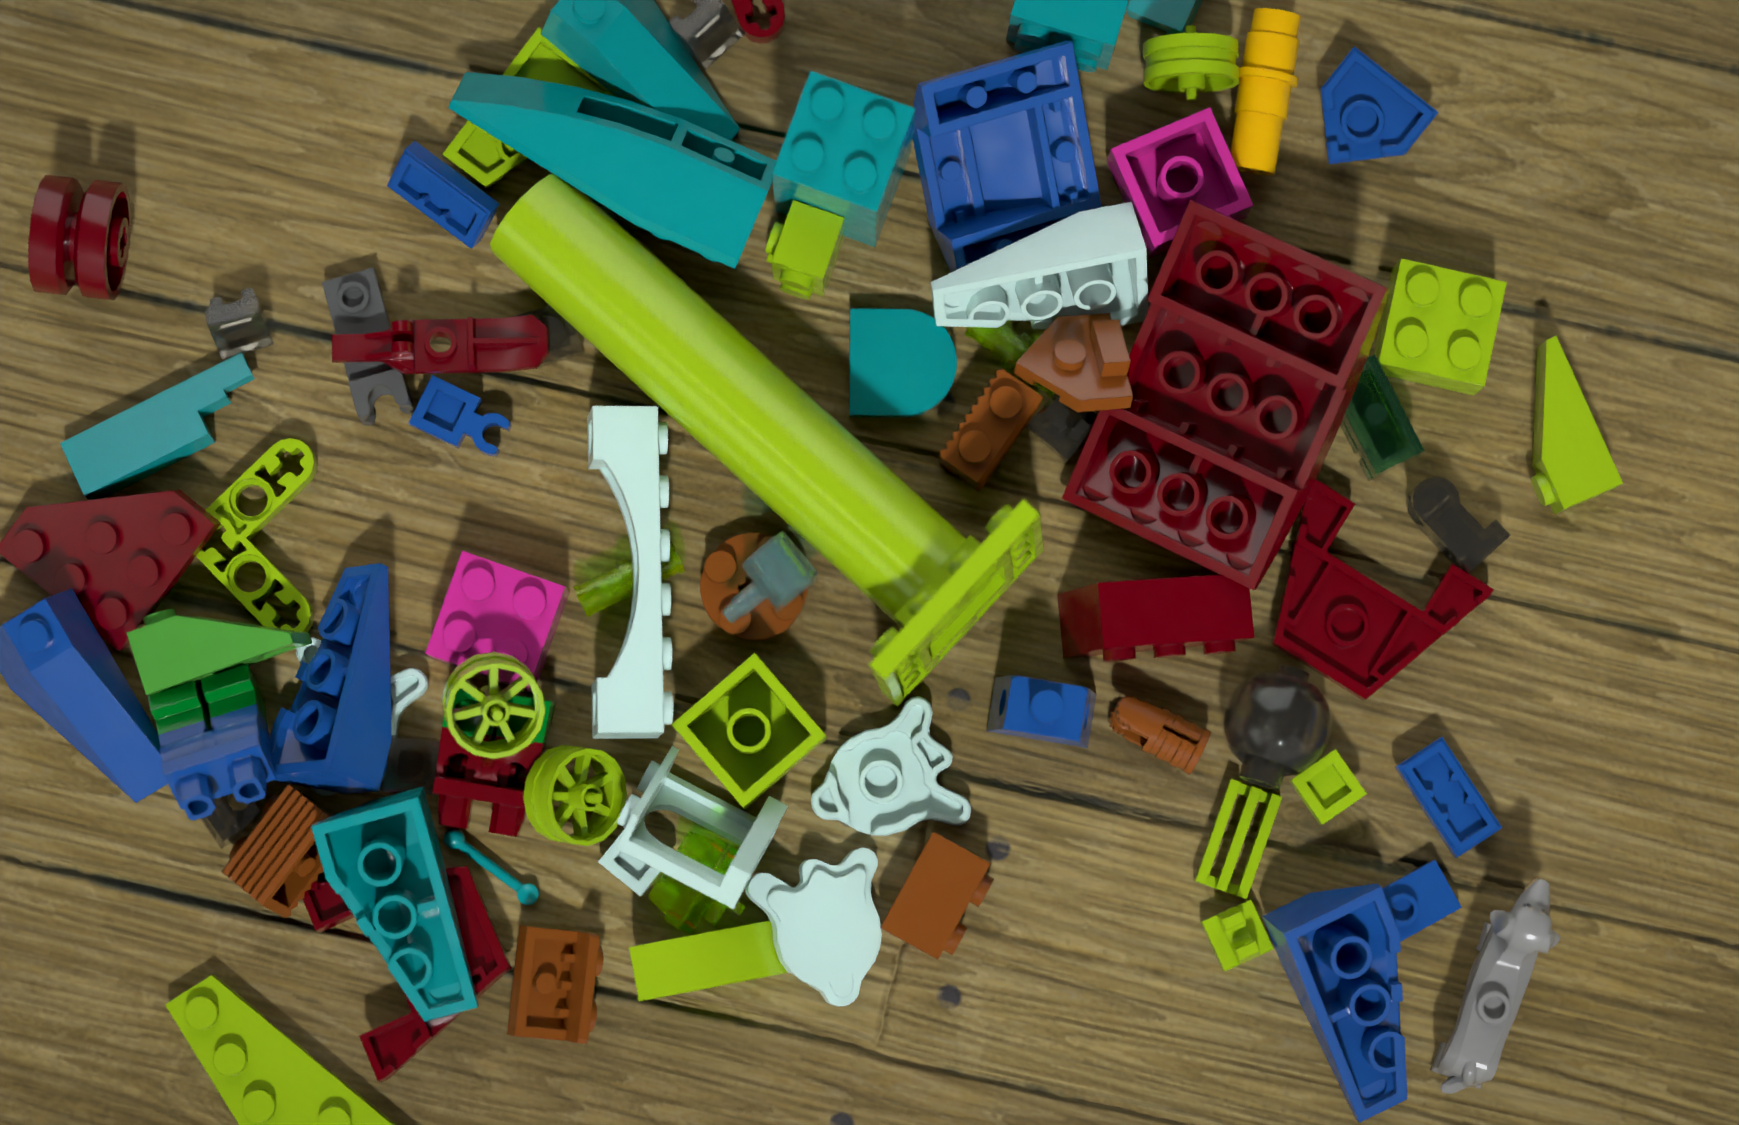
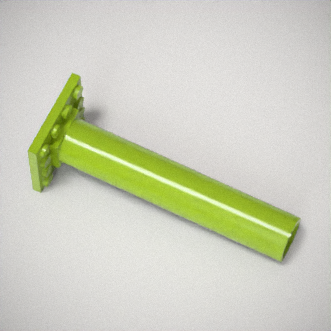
[490,173,1044,707]

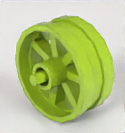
[1143,25,1240,102]
[442,652,545,759]
[523,745,627,846]

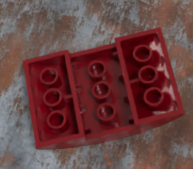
[1062,200,1390,590]

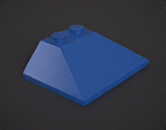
[913,40,1102,272]

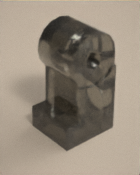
[1406,477,1510,573]

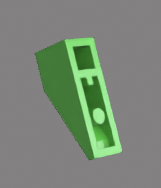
[127,609,312,695]

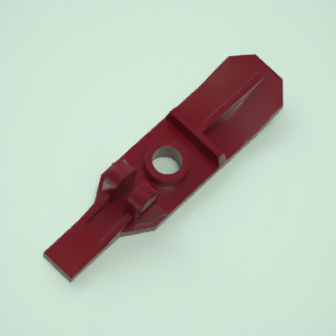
[331,315,550,374]

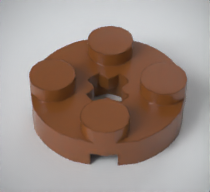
[700,532,808,642]

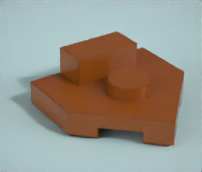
[1014,313,1133,412]

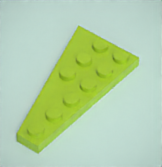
[165,975,396,1125]

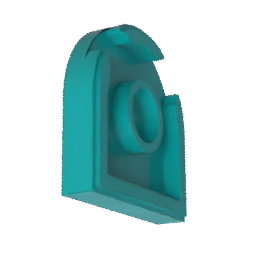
[849,309,957,418]

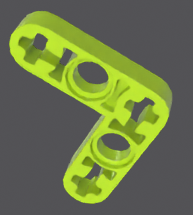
[196,438,318,633]

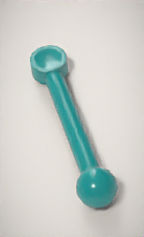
[444,828,539,905]

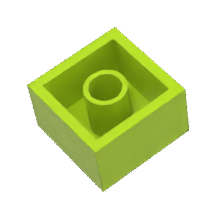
[1370,258,1507,396]
[671,653,827,810]

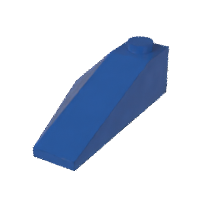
[270,563,392,794]
[0,588,168,803]
[1262,884,1407,1123]

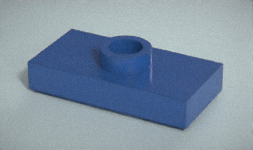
[387,141,500,249]
[1395,737,1502,858]
[1382,860,1462,942]

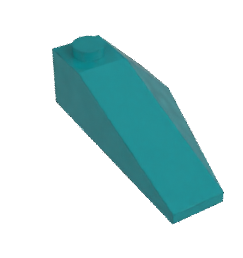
[541,0,740,141]
[311,787,479,1022]

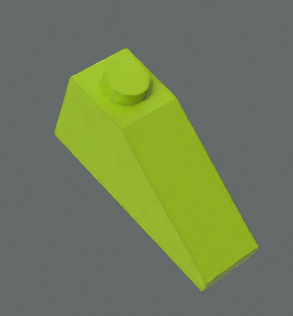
[1531,336,1623,515]

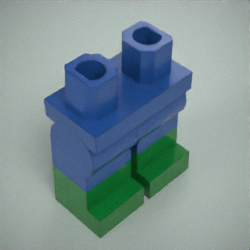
[148,664,276,821]

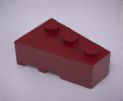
[1057,575,1255,662]

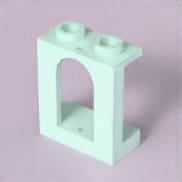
[616,746,788,909]

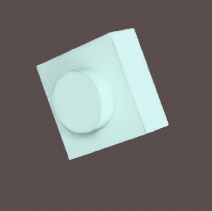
[598,830,661,896]

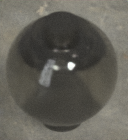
[1223,665,1332,790]

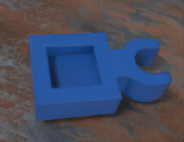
[409,375,512,456]

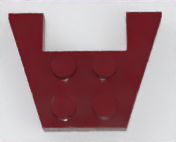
[1271,480,1494,701]
[303,866,512,1083]

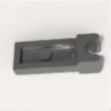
[322,267,414,426]

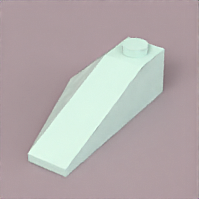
[931,202,1149,329]

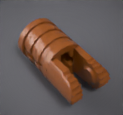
[1108,695,1212,775]

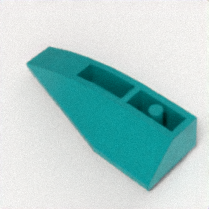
[448,72,776,269]

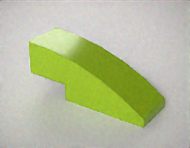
[629,920,788,1001]

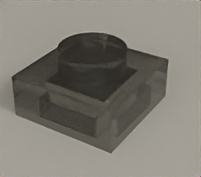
[516,305,584,368]
[380,735,440,795]

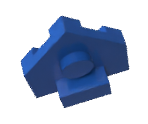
[1321,46,1439,164]

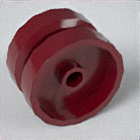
[28,175,131,300]

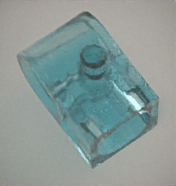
[722,531,819,623]

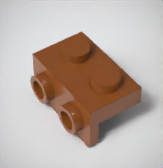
[507,925,603,1044]

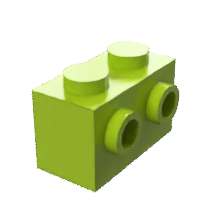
[765,200,845,300]

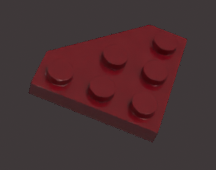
[0,489,221,651]

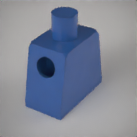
[987,675,1097,748]

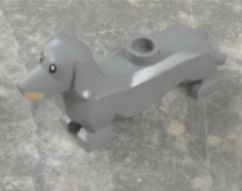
[1431,879,1560,1094]

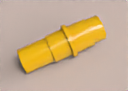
[1230,8,1301,176]

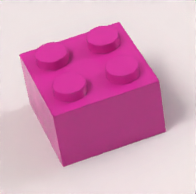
[1106,107,1253,258]
[425,551,570,693]

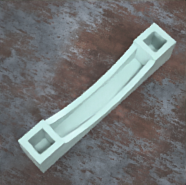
[587,406,673,739]

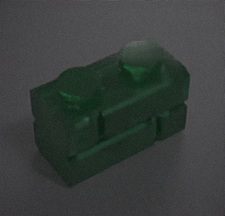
[1340,354,1425,481]

